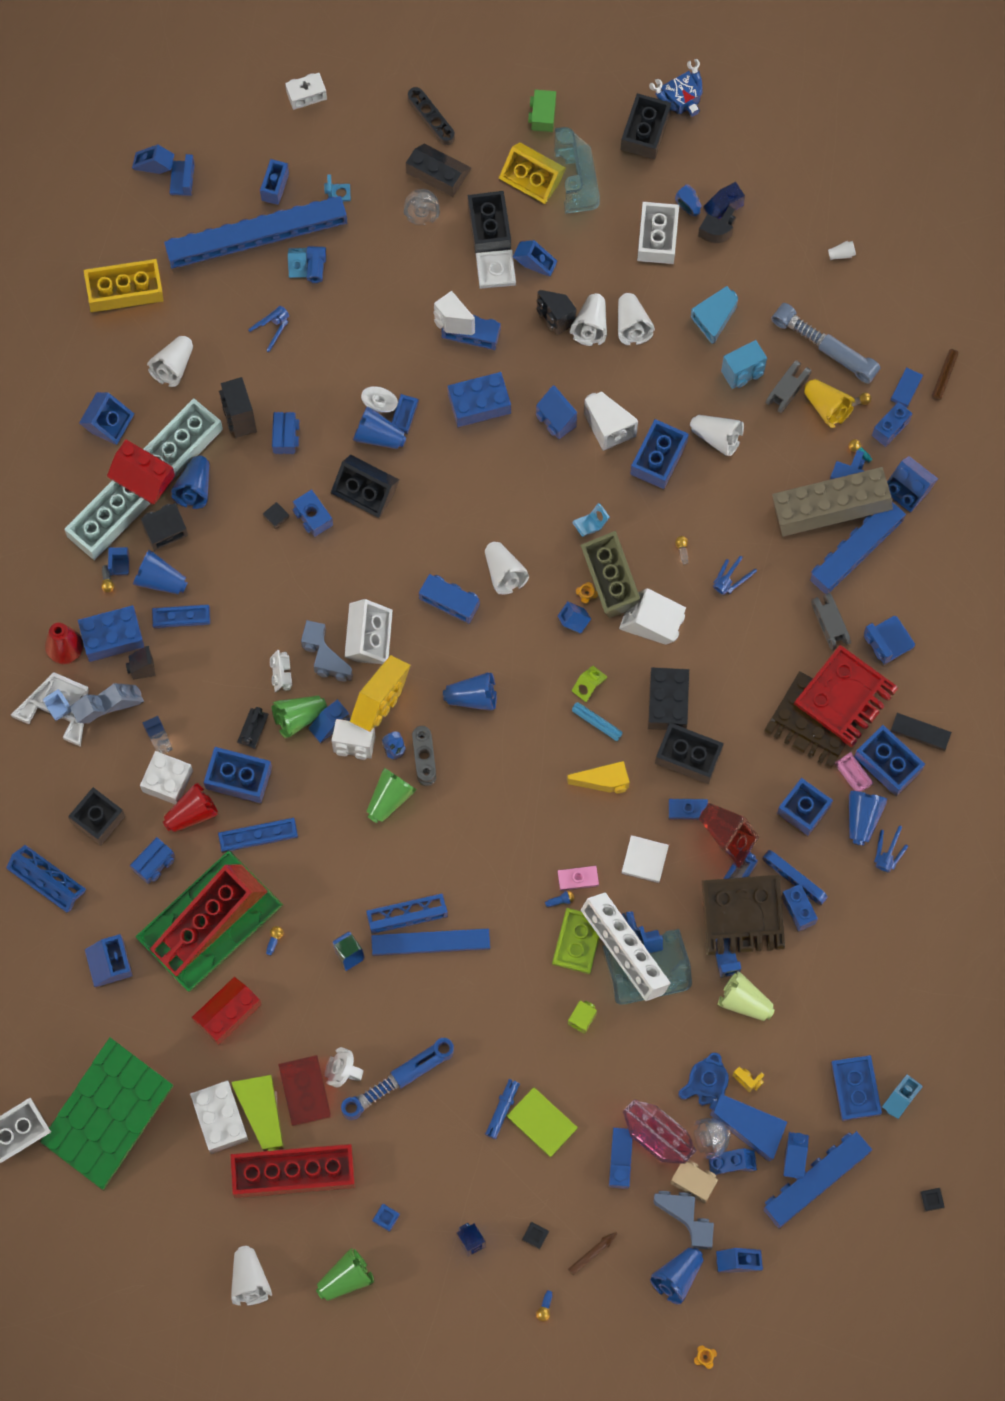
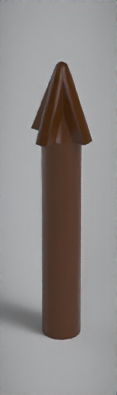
[568,1232,617,1275]

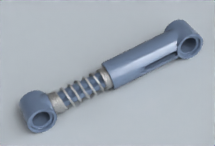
[771,303,881,384]

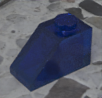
[703,182,745,219]
[456,1223,486,1257]

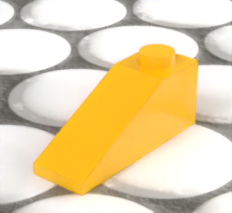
[567,761,630,793]

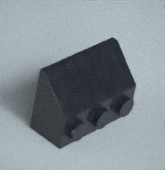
[406,143,471,197]
[330,455,399,518]

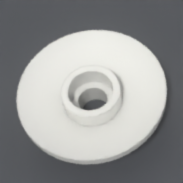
[361,387,398,412]

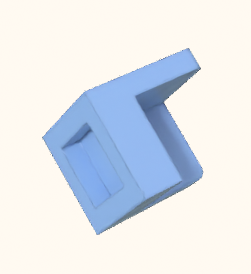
[43,689,72,721]

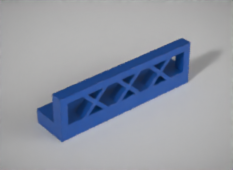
[6,845,86,913]
[366,893,448,934]

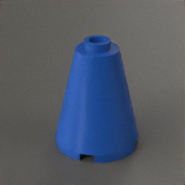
[353,406,407,449]
[171,455,210,509]
[133,550,188,594]
[443,672,497,711]
[849,791,887,846]
[650,1248,704,1304]

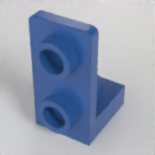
[716,938,741,978]
[708,1148,757,1175]

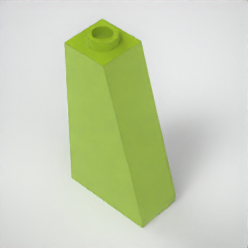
[232,1075,284,1151]

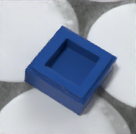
[372,1204,400,1232]

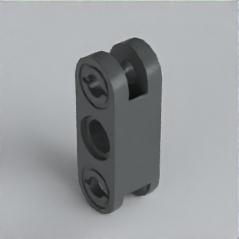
[765,360,812,413]
[811,593,851,651]
[412,726,436,786]

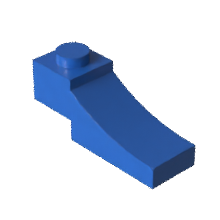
[609,1128,633,1189]

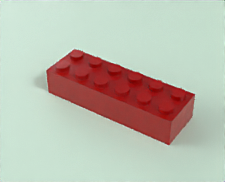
[230,1144,355,1198]

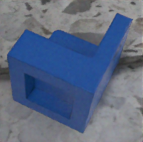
[108,547,130,576]
[558,601,591,633]
[639,926,663,953]

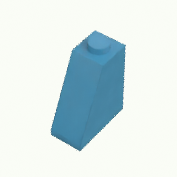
[690,286,738,344]

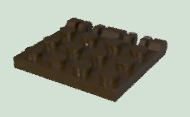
[764,671,861,769]
[702,875,785,955]

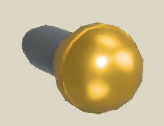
[101,565,114,593]

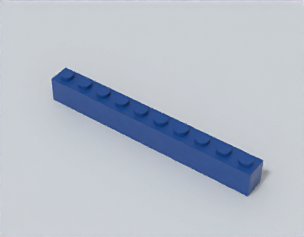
[164,196,347,269]

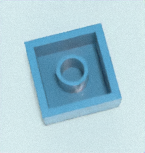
[721,340,767,389]

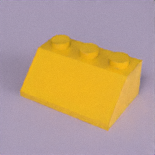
[499,142,566,204]

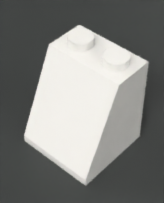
[584,392,638,451]
[619,588,686,645]

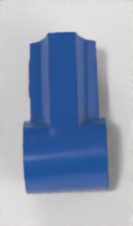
[307,246,326,283]

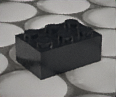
[620,93,671,159]
[468,191,511,254]
[219,377,257,438]
[648,667,689,730]
[655,723,724,784]

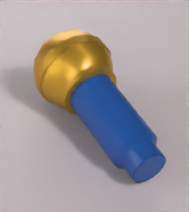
[266,926,284,956]
[536,1290,553,1322]

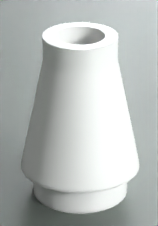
[828,240,856,260]

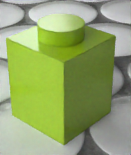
[568,1001,597,1034]

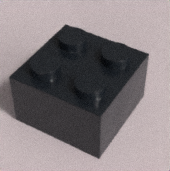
[68,787,125,846]

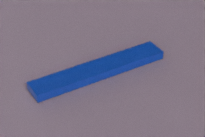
[371,929,490,956]

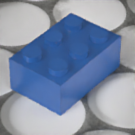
[447,372,511,427]
[630,419,689,489]
[78,605,145,662]
[854,725,925,796]
[204,747,272,803]

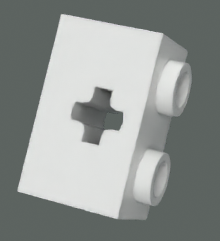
[285,73,327,110]

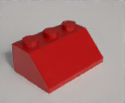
[107,439,175,505]
[191,976,262,1046]

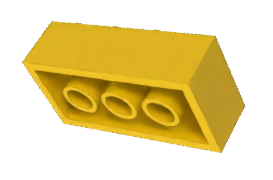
[84,259,163,312]
[350,655,411,732]

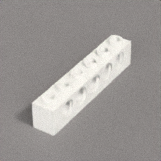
[581,893,671,1001]

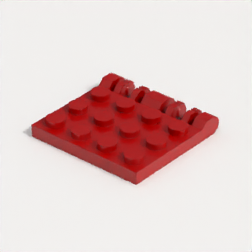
[794,645,898,747]

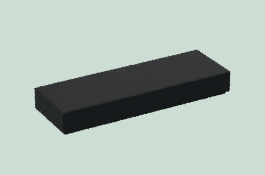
[891,713,952,751]

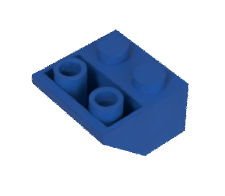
[887,456,938,512]
[85,934,133,987]

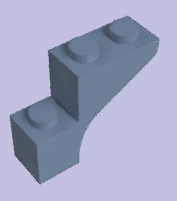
[301,620,353,682]
[70,683,144,724]
[653,1191,714,1250]

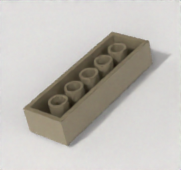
[772,467,893,537]

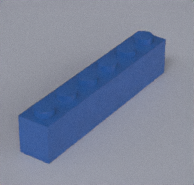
[810,502,906,594]
[763,1131,872,1229]

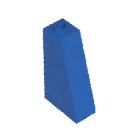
[709,1094,787,1161]

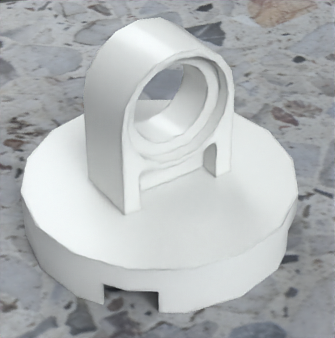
[325,1047,364,1088]

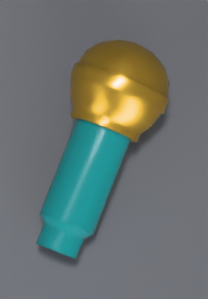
[848,439,873,463]

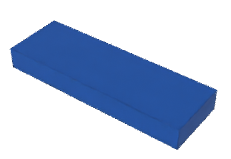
[152,605,210,628]

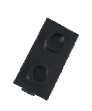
[237,707,269,749]

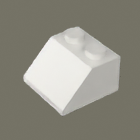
[434,291,475,335]

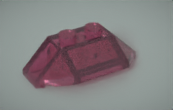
[623,1099,697,1164]

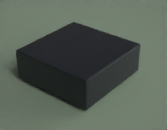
[263,502,289,529]
[920,1188,945,1212]
[522,1222,549,1250]

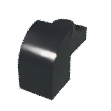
[698,206,736,243]

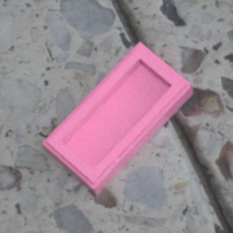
[835,752,873,792]

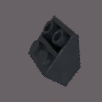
[536,290,577,335]
[141,503,188,551]

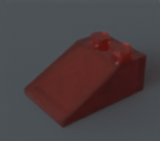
[278,1055,331,1126]

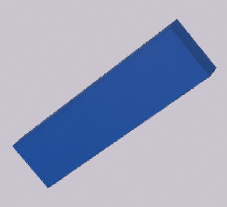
[218,818,298,853]

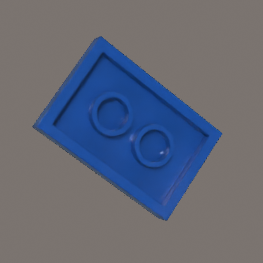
[831,1055,882,1121]

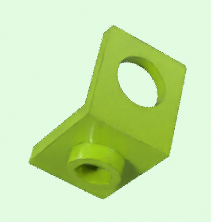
[572,666,607,702]

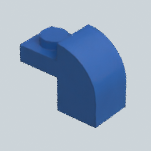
[830,450,865,480]

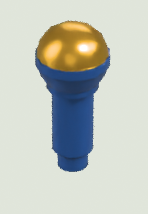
[545,891,575,907]

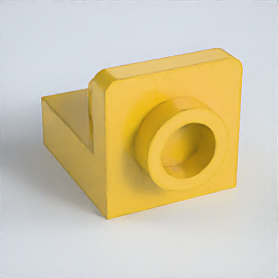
[732,1067,765,1093]

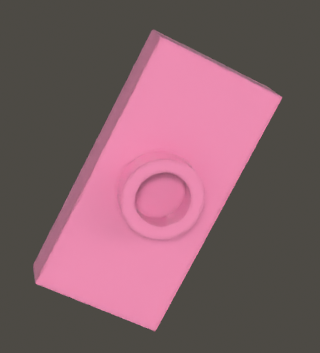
[558,866,599,891]

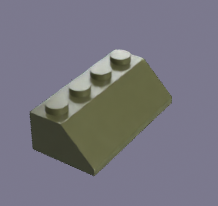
[581,531,641,618]

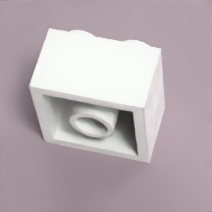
[332,719,376,760]
[140,751,193,804]

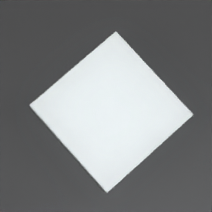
[476,250,516,289]
[621,835,669,883]

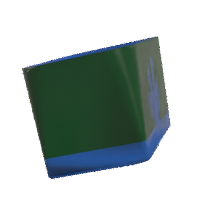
[333,931,365,971]

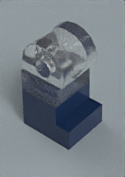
[143,716,173,754]

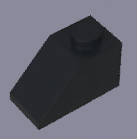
[126,646,156,680]

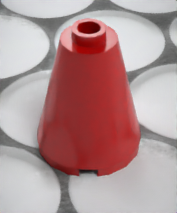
[45,622,84,665]
[163,783,219,832]

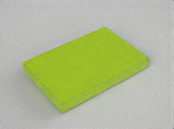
[552,908,600,974]
[507,1087,578,1158]

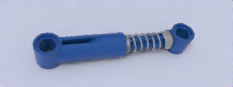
[341,1038,454,1120]

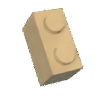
[670,1160,718,1203]

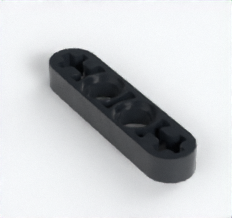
[408,87,455,145]

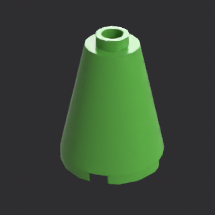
[271,696,327,738]
[366,768,417,823]
[316,1248,374,1301]

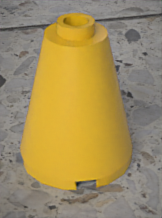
[804,379,855,428]

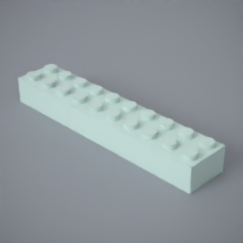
[64,398,223,560]

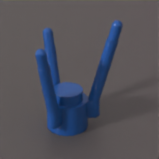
[248,306,289,352]
[713,556,757,595]
[874,825,908,872]

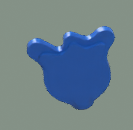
[678,1052,729,1106]

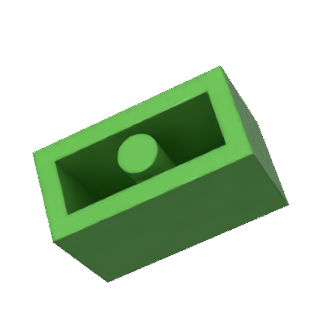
[528,90,556,132]

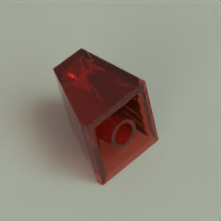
[699,803,760,868]

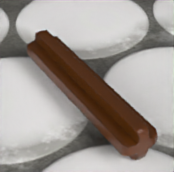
[932,349,959,400]

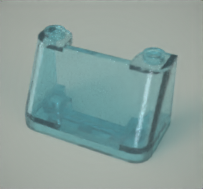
[554,127,600,214]
[603,929,692,1005]

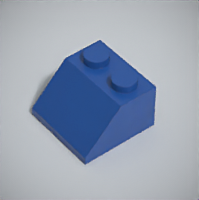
[536,385,577,439]
[79,392,135,445]

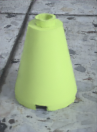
[718,971,775,1021]

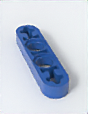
[762,850,828,905]

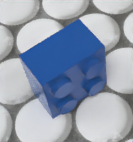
[777,778,833,836]

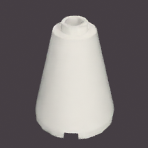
[570,293,607,346]
[618,293,655,345]
[147,336,193,387]
[690,415,744,456]
[485,542,529,595]
[231,1246,272,1306]

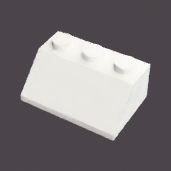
[345,599,393,664]
[0,1098,51,1163]

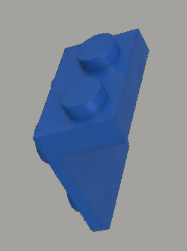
[864,616,915,665]

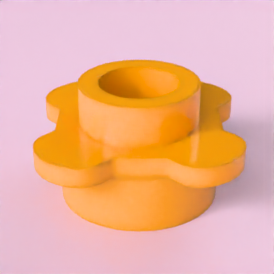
[576,582,598,604]
[694,1345,717,1369]

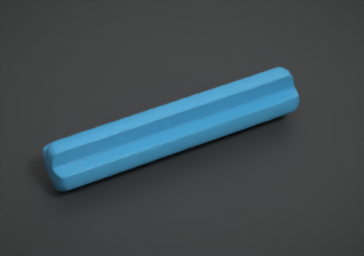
[572,702,623,741]

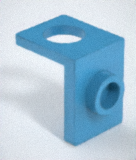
[324,174,351,201]
[288,248,307,278]
[572,503,610,537]

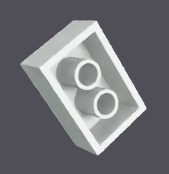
[637,202,679,264]
[190,1081,249,1154]

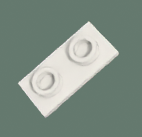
[270,650,292,692]

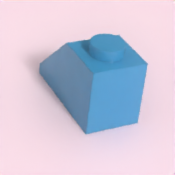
[882,1074,923,1119]

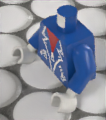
[649,59,703,117]

